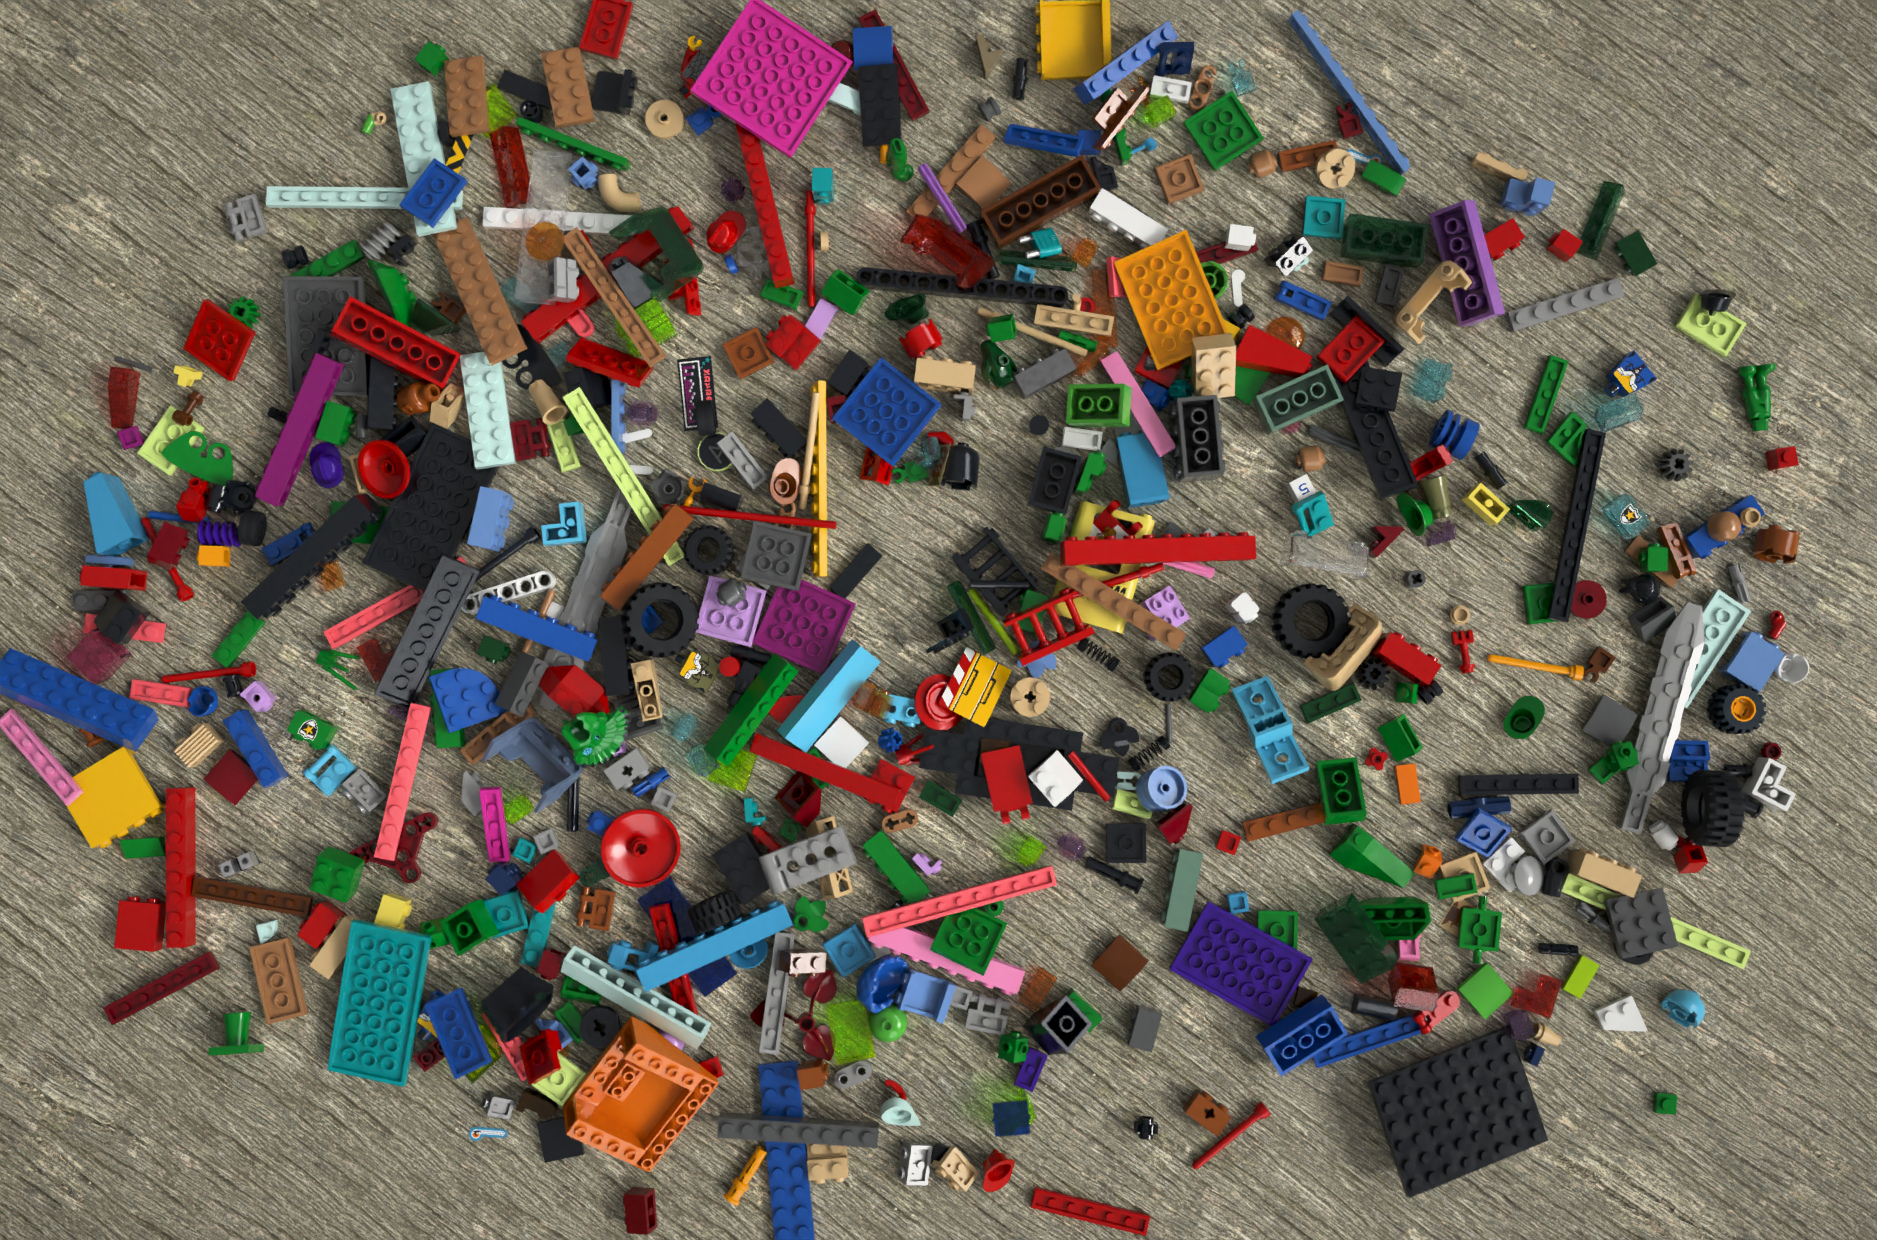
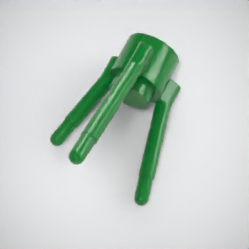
[316,649,360,690]

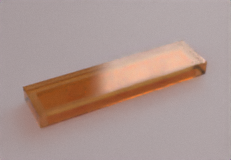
[1092,269,1118,349]

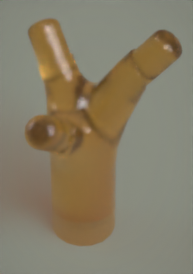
[1132,76,1153,108]

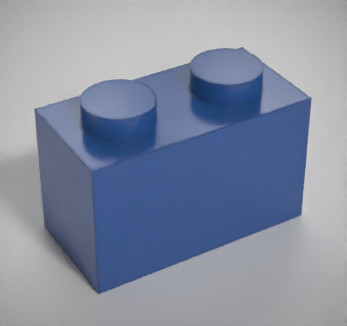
[1200,626,1248,668]

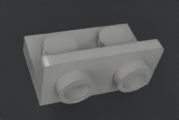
[341,768,388,816]
[897,1140,933,1185]

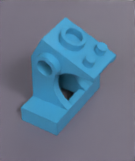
[606,940,659,983]

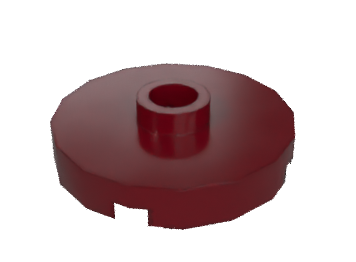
[1571,580,1607,619]

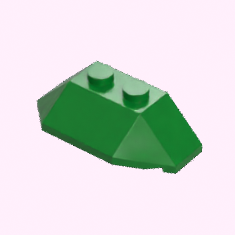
[367,259,418,328]
[1349,897,1431,940]

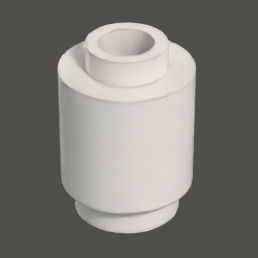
[1648,820,1679,850]

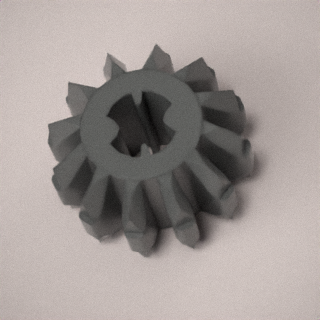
[1657,448,1694,482]

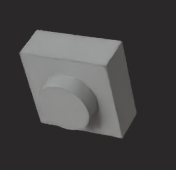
[651,786,678,812]
[533,828,561,854]
[950,985,973,1010]

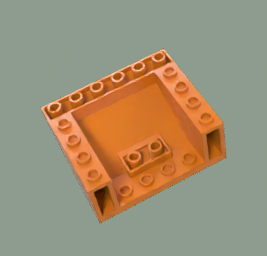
[563,1016,719,1172]

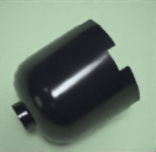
[940,442,980,491]

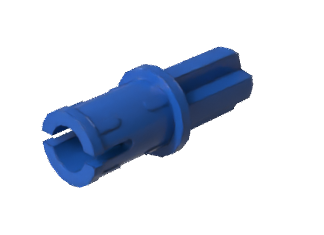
[632,767,670,797]

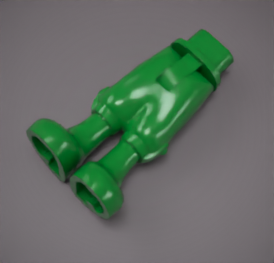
[886,138,914,182]
[1737,363,1776,432]

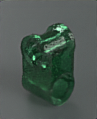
[579,858,611,886]

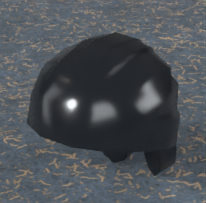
[1619,574,1661,603]

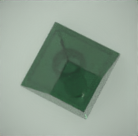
[410,298,461,336]
[1505,500,1554,532]

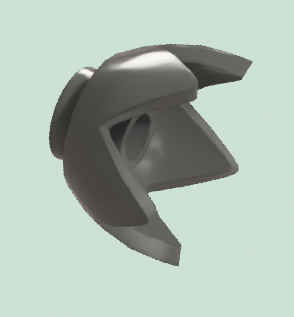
[649,469,685,505]

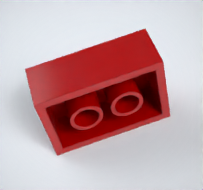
[1370,632,1442,685]

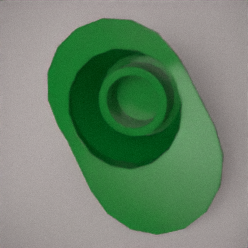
[1397,493,1434,536]
[1503,696,1545,739]

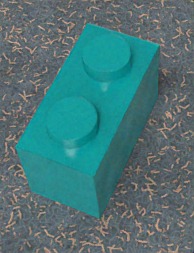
[812,167,835,205]

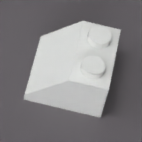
[1027,750,1083,807]

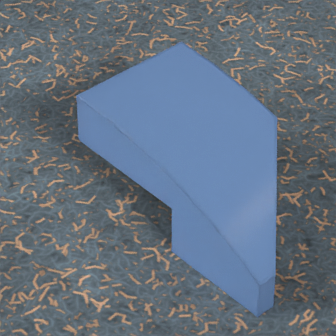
[535,1019,574,1049]

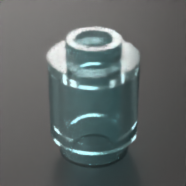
[671,712,699,743]

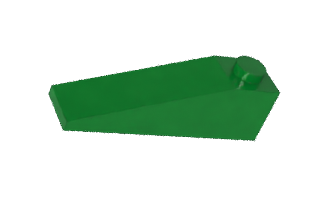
[1329,824,1415,888]

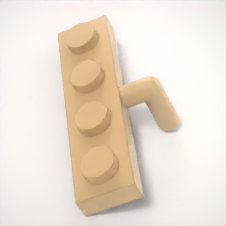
[1034,294,1114,337]

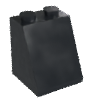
[1022,995,1093,1055]

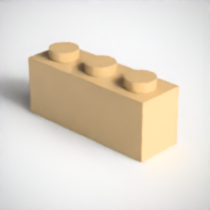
[309,914,358,980]

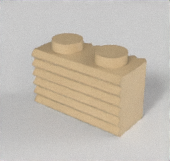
[173,723,225,768]

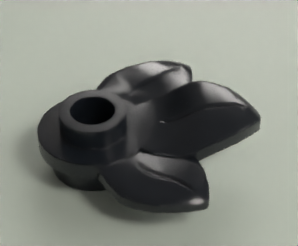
[1100,717,1139,756]

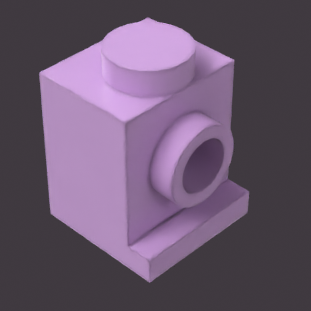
[240,681,277,712]

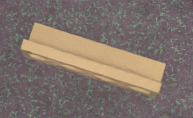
[805,816,853,900]

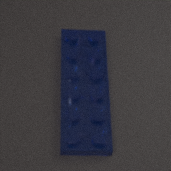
[637,877,737,997]

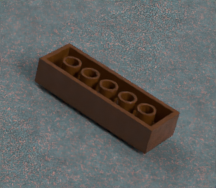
[979,155,1101,251]

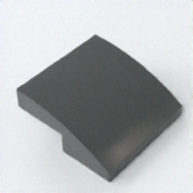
[613,693,663,741]
[1581,694,1638,747]

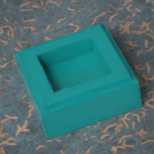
[512,837,538,863]

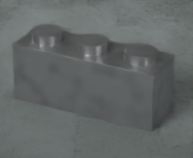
[1014,348,1077,400]

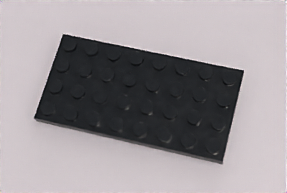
[362,423,500,591]

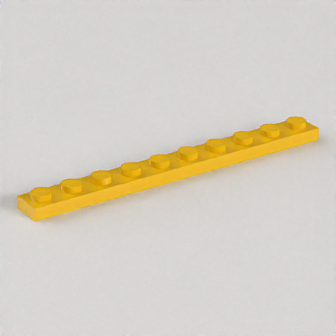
[810,380,827,577]

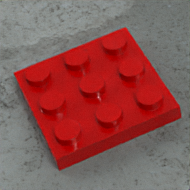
[183,299,256,382]

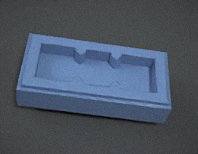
[85,555,134,568]

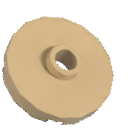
[645,100,684,139]

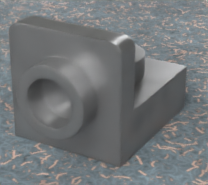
[482,1091,515,1120]

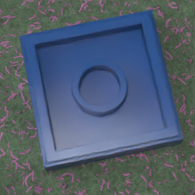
[1454,808,1512,858]

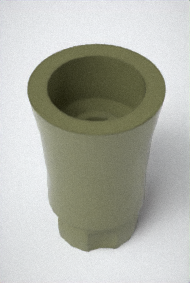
[1419,474,1452,520]

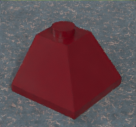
[775,771,822,827]
[1154,801,1193,845]

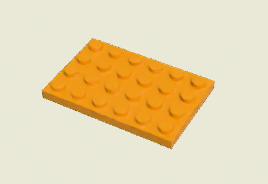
[1114,229,1229,370]

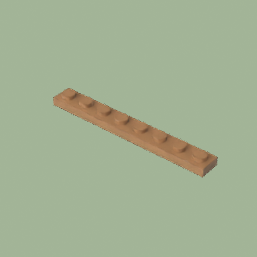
[561,227,667,368]
[1041,552,1186,651]

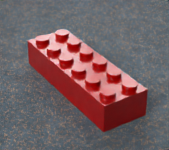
[330,296,461,392]

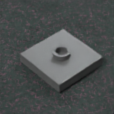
[1518,809,1575,864]

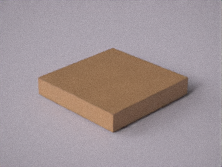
[1154,154,1205,205]

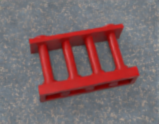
[1002,587,1095,666]

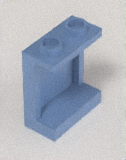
[1718,631,1785,693]
[895,968,956,1024]

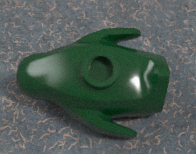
[980,340,1017,390]

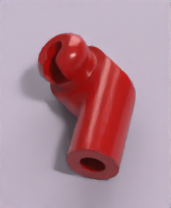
[928,431,955,447]
[1767,610,1786,641]

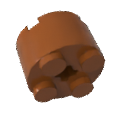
[1753,525,1800,564]

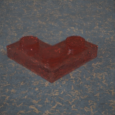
[356,638,395,682]
[1510,973,1562,1018]

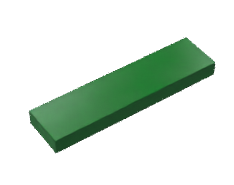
[1523,355,1569,435]

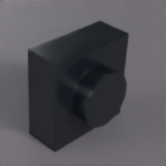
[437,121,455,147]

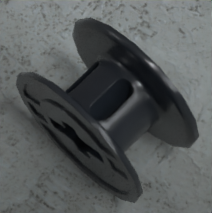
[579,1005,620,1048]

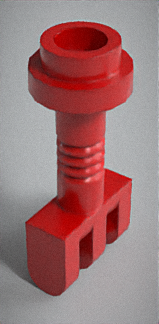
[1451,629,1475,674]

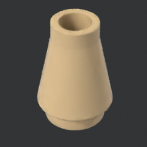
[1529,1022,1561,1046]

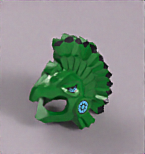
[560,706,629,769]

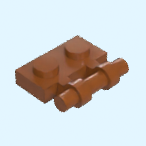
[576,886,616,931]

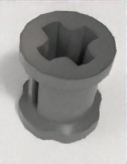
[1403,570,1426,589]

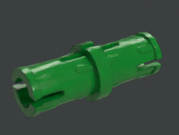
[1058,329,1098,353]

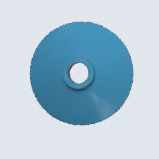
[729,939,768,969]

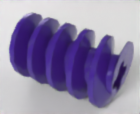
[197,521,241,547]

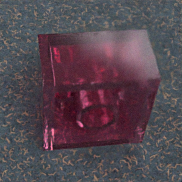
[66,628,132,685]

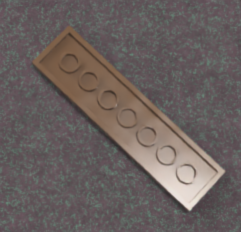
[432,217,528,366]

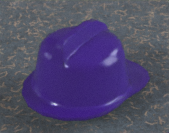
[309,442,344,488]

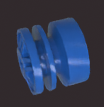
[1429,409,1480,460]

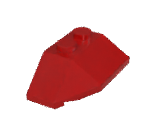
[539,665,610,718]

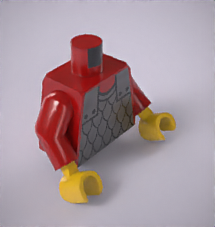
[678,35,710,99]

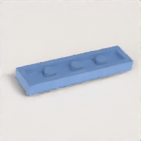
[611,379,626,453]

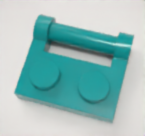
[1291,491,1334,541]

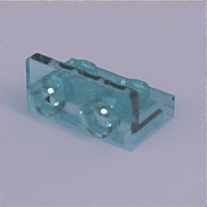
[1413,358,1453,403]

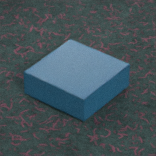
[1226,891,1250,914]

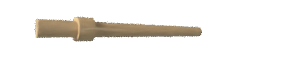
[977,307,1088,357]
[799,392,820,509]

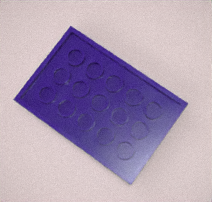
[1169,900,1313,1026]

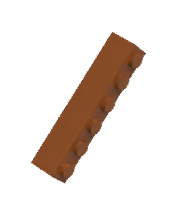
[600,503,694,610]

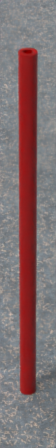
[662,504,837,529]

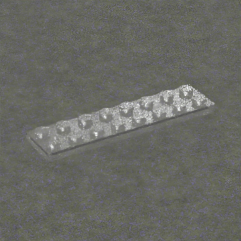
[514,149,574,305]

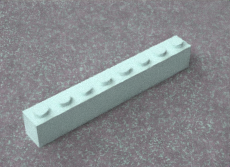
[561,945,711,1049]

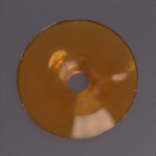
[525,222,564,261]
[1266,317,1305,349]

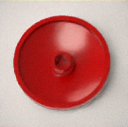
[600,808,681,888]

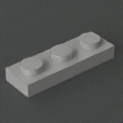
[716,431,768,490]

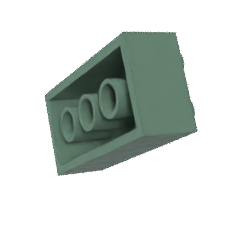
[1252,364,1344,435]

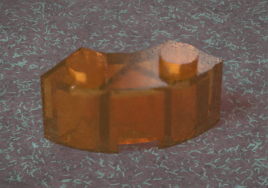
[853,681,894,719]

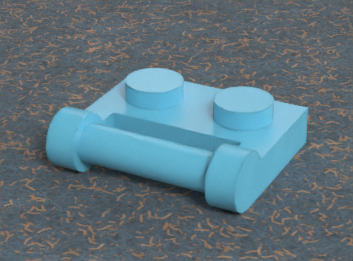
[303,744,357,796]

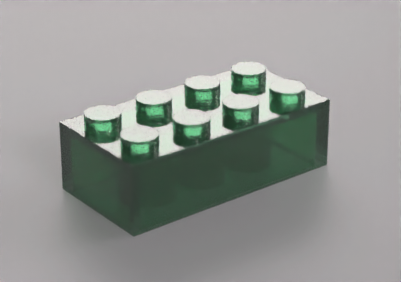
[1340,213,1428,268]
[1314,893,1399,984]

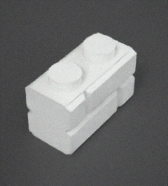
[1225,592,1260,623]

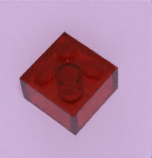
[1388,962,1439,1012]

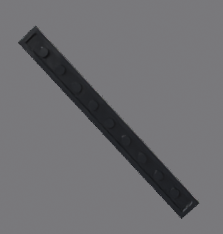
[1547,428,1606,623]

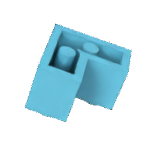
[541,502,587,547]

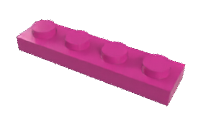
[479,786,510,862]

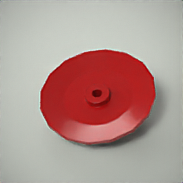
[914,674,963,730]

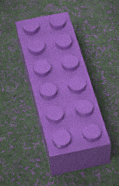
[1429,200,1505,327]

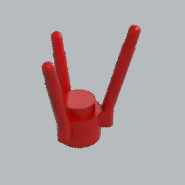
[895,732,934,766]

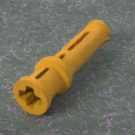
[723,1145,767,1206]

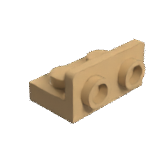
[932,1146,979,1192]

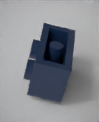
[485,861,524,896]

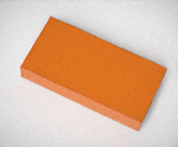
[1394,763,1421,805]

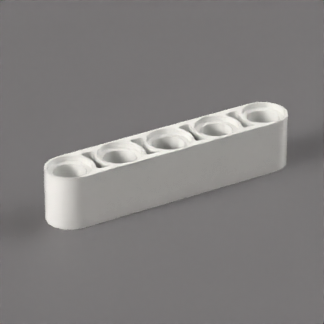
[461,571,556,614]

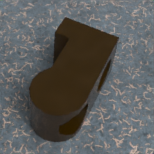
[516,1088,558,1119]

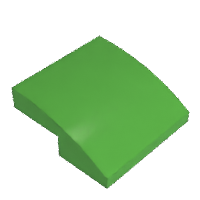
[1457,962,1514,1019]

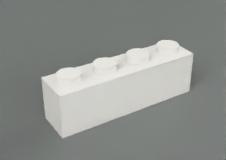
[1088,188,1168,249]

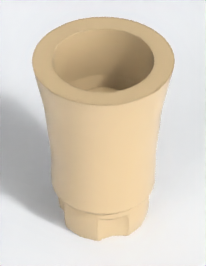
[528,380,568,425]

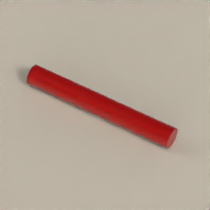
[1067,751,1111,802]

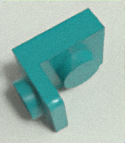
[744,797,767,826]

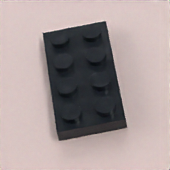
[858,63,902,147]

